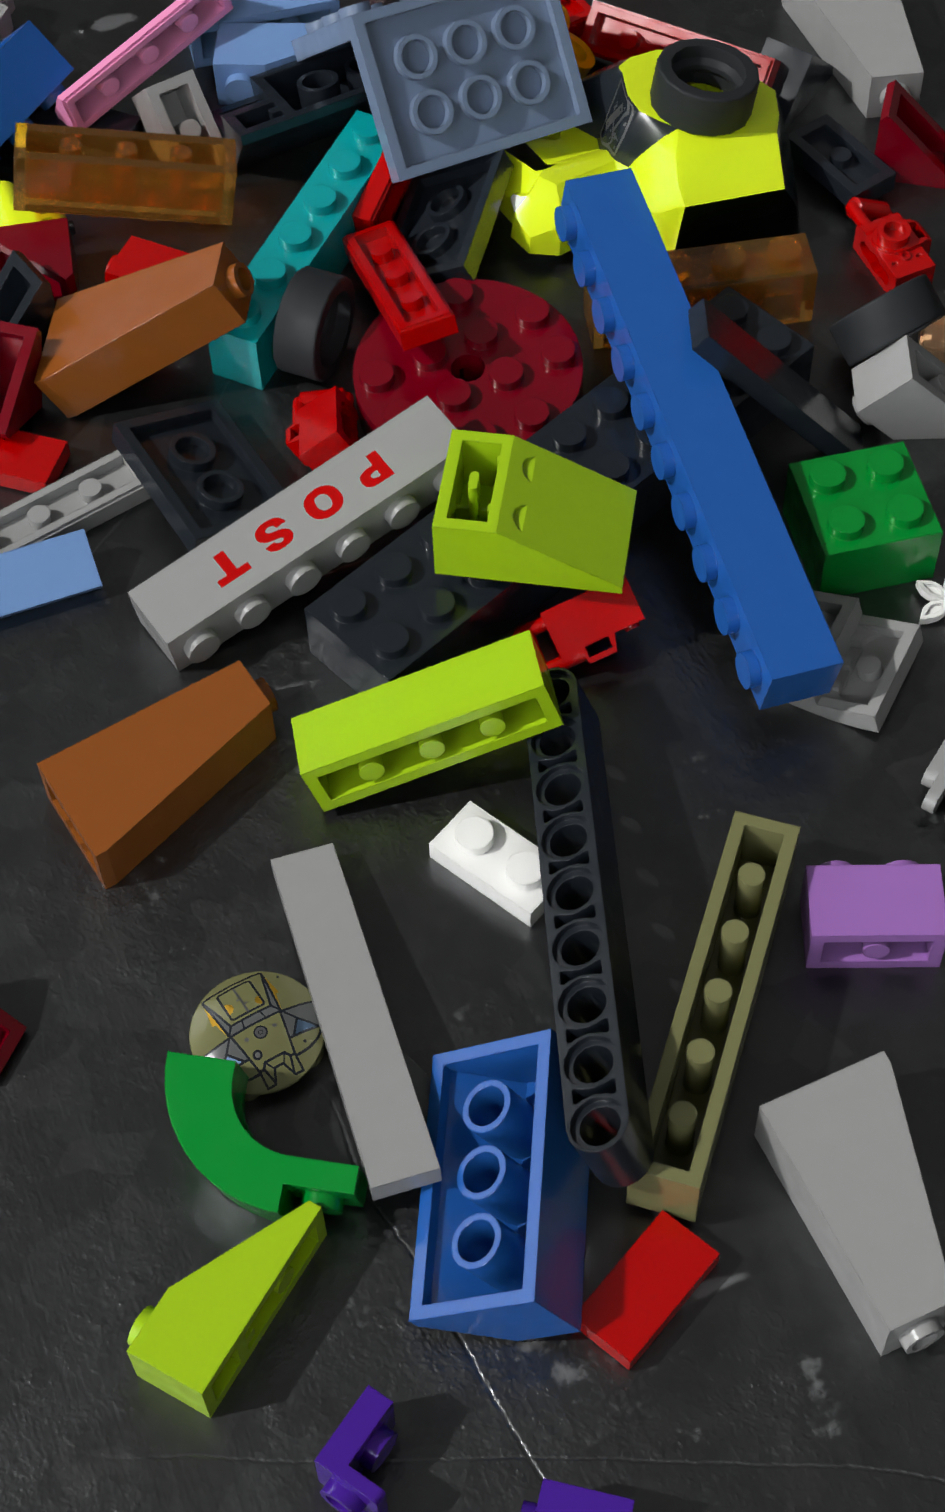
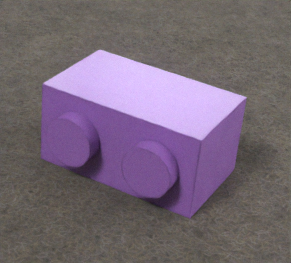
[800,860,945,968]

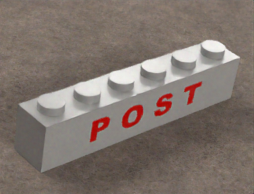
[127,395,457,672]

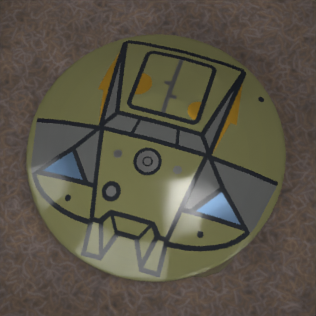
[189,971,325,1102]

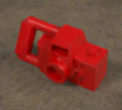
[845,197,936,293]
[286,385,360,471]
[512,575,646,669]

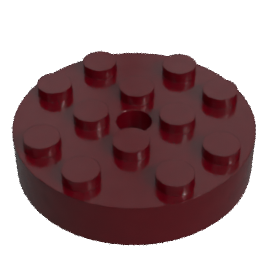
[353,278,583,440]

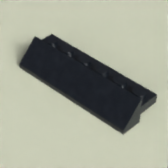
[211,42,372,171]

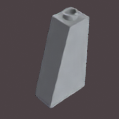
[781,0,924,118]
[754,1051,945,1356]

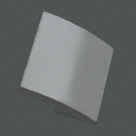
[789,590,923,733]

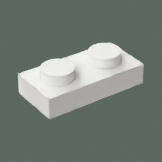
[429,801,544,927]

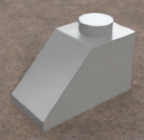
[132,69,236,191]
[851,335,945,440]

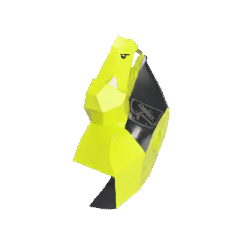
[490,50,801,261]

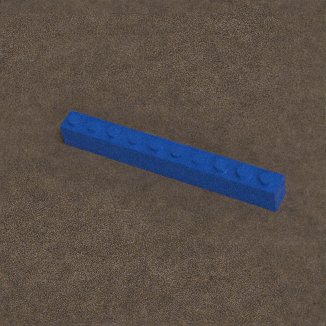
[554,168,844,710]

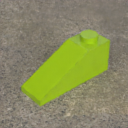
[126,1200,327,1418]

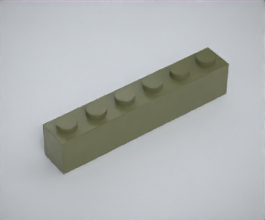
[626,811,800,1222]

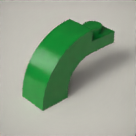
[165,1051,368,1221]

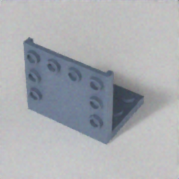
[291,0,593,183]

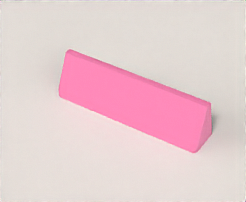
[55,0,234,135]

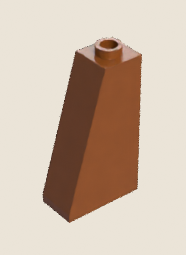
[34,242,255,418]
[37,660,279,889]

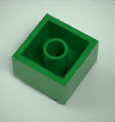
[782,441,943,596]

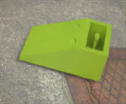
[432,429,637,594]

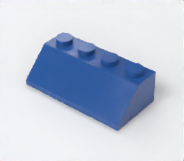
[0,20,74,160]
[409,1029,589,1341]

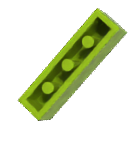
[291,630,564,812]

